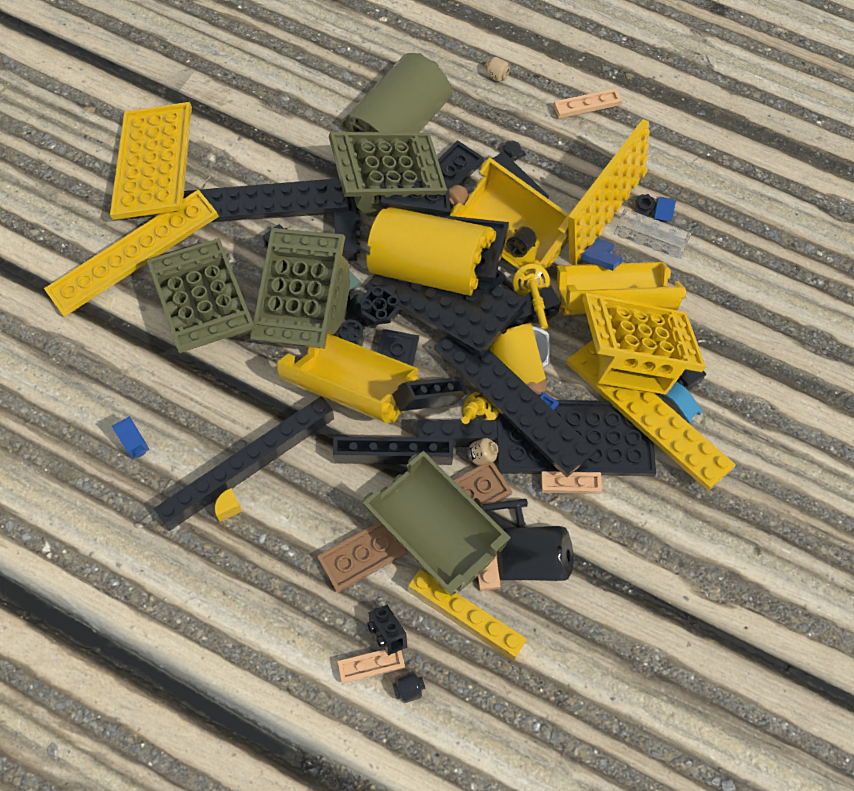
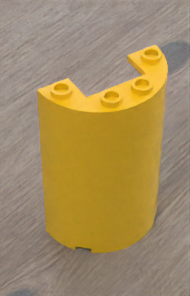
[450,157,569,275]
[367,207,496,296]
[557,262,686,316]
[277,334,419,423]

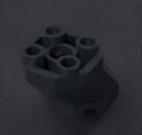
[346,286,399,329]

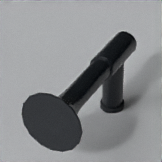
[474,498,528,526]

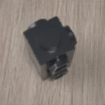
[367,605,407,656]

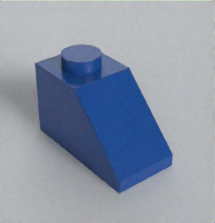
[112,416,150,460]

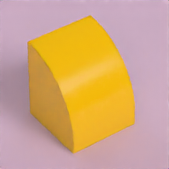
[215,488,242,522]

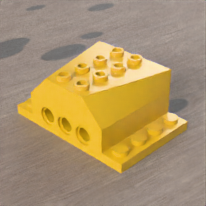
[582,293,706,394]

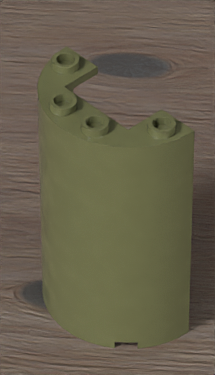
[340,53,452,133]
[363,451,511,596]

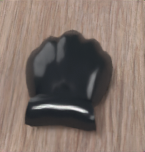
[502,140,526,161]
[634,194,656,218]

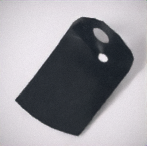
[497,526,574,581]

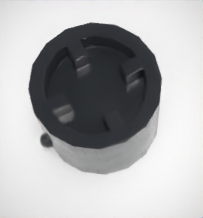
[506,226,537,257]
[339,320,364,346]

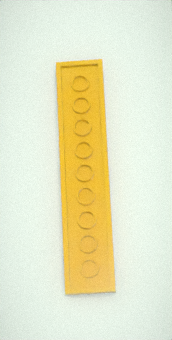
[44,190,219,317]
[566,340,736,491]

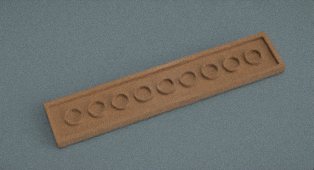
[317,462,512,593]

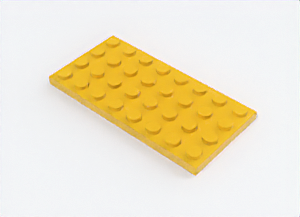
[110,102,192,220]
[568,119,650,265]

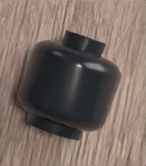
[392,671,425,703]

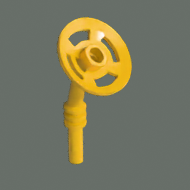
[513,263,550,329]
[461,391,499,424]

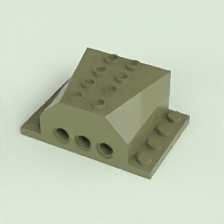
[328,132,447,217]
[250,228,350,349]
[147,238,255,353]

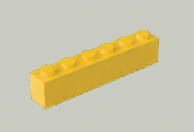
[408,569,527,662]

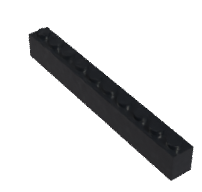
[154,396,334,531]

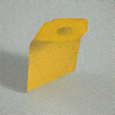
[488,323,546,384]

